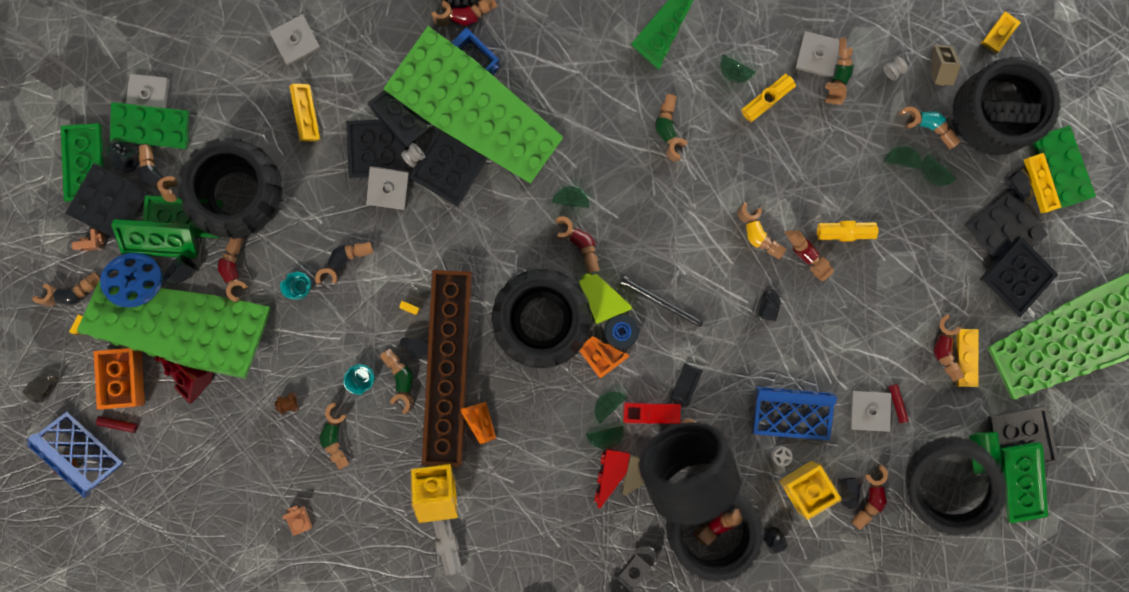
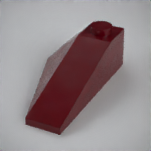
[153,356,213,404]

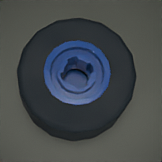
[604,314,639,349]

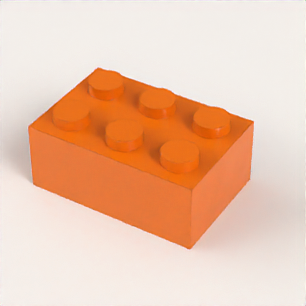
[93,348,145,410]

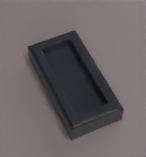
[670,363,703,406]

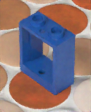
[451,27,500,75]

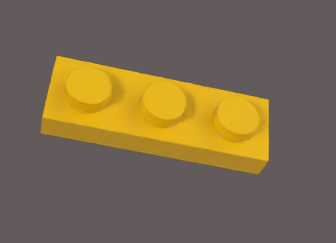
[289,84,320,141]
[1023,153,1061,214]
[956,329,978,387]

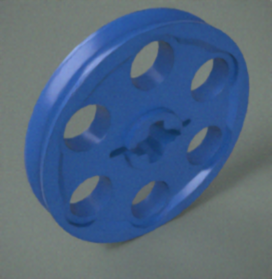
[100,253,163,307]

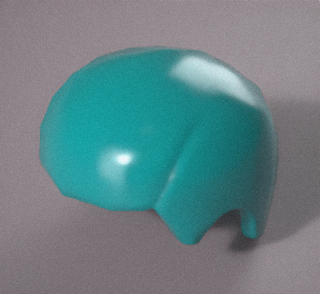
[280,271,312,300]
[343,364,375,395]

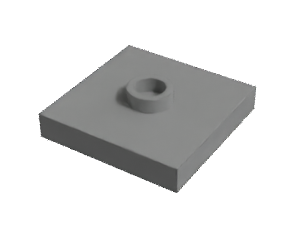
[269,14,321,66]
[795,31,839,78]
[126,74,170,108]
[366,166,409,210]
[850,391,891,432]

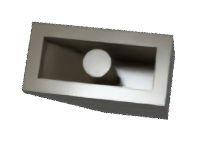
[931,45,961,86]
[621,455,644,495]

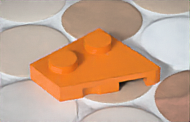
[579,336,629,379]
[461,401,496,444]

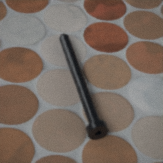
[619,274,703,327]

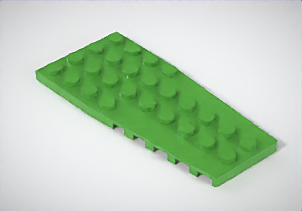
[383,26,563,183]
[988,272,1129,400]
[77,281,271,379]

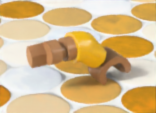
[737,202,787,259]

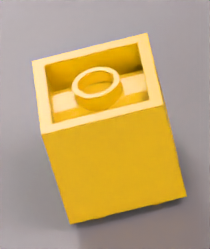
[779,461,841,520]
[411,464,458,523]

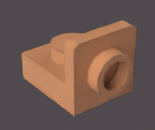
[72,229,105,252]
[282,505,313,536]

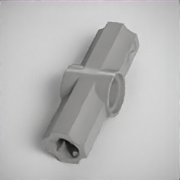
[433,519,462,575]

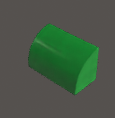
[969,431,1003,474]

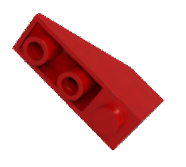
[622,402,681,424]
[594,448,630,509]

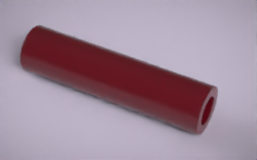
[888,384,909,423]
[96,416,138,433]

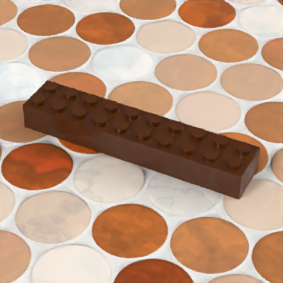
[421,270,473,467]

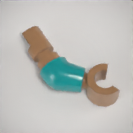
[897,107,961,149]

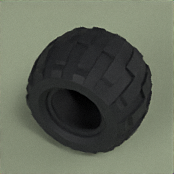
[178,138,283,239]
[491,268,591,368]

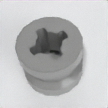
[883,56,908,81]
[401,143,425,168]
[770,446,793,466]

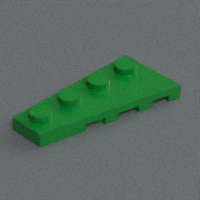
[630,0,693,70]

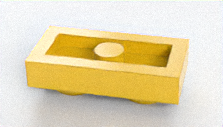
[981,11,1021,54]

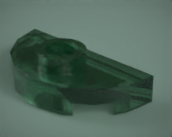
[720,54,756,83]
[883,146,922,170]
[922,154,957,187]
[551,186,589,208]
[594,391,627,424]
[586,426,624,449]

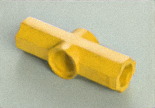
[741,74,796,123]
[817,221,878,242]

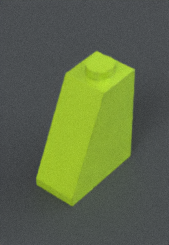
[579,273,632,324]

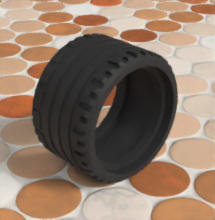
[953,57,1061,155]
[638,422,741,525]
[906,436,1007,536]
[666,493,763,582]

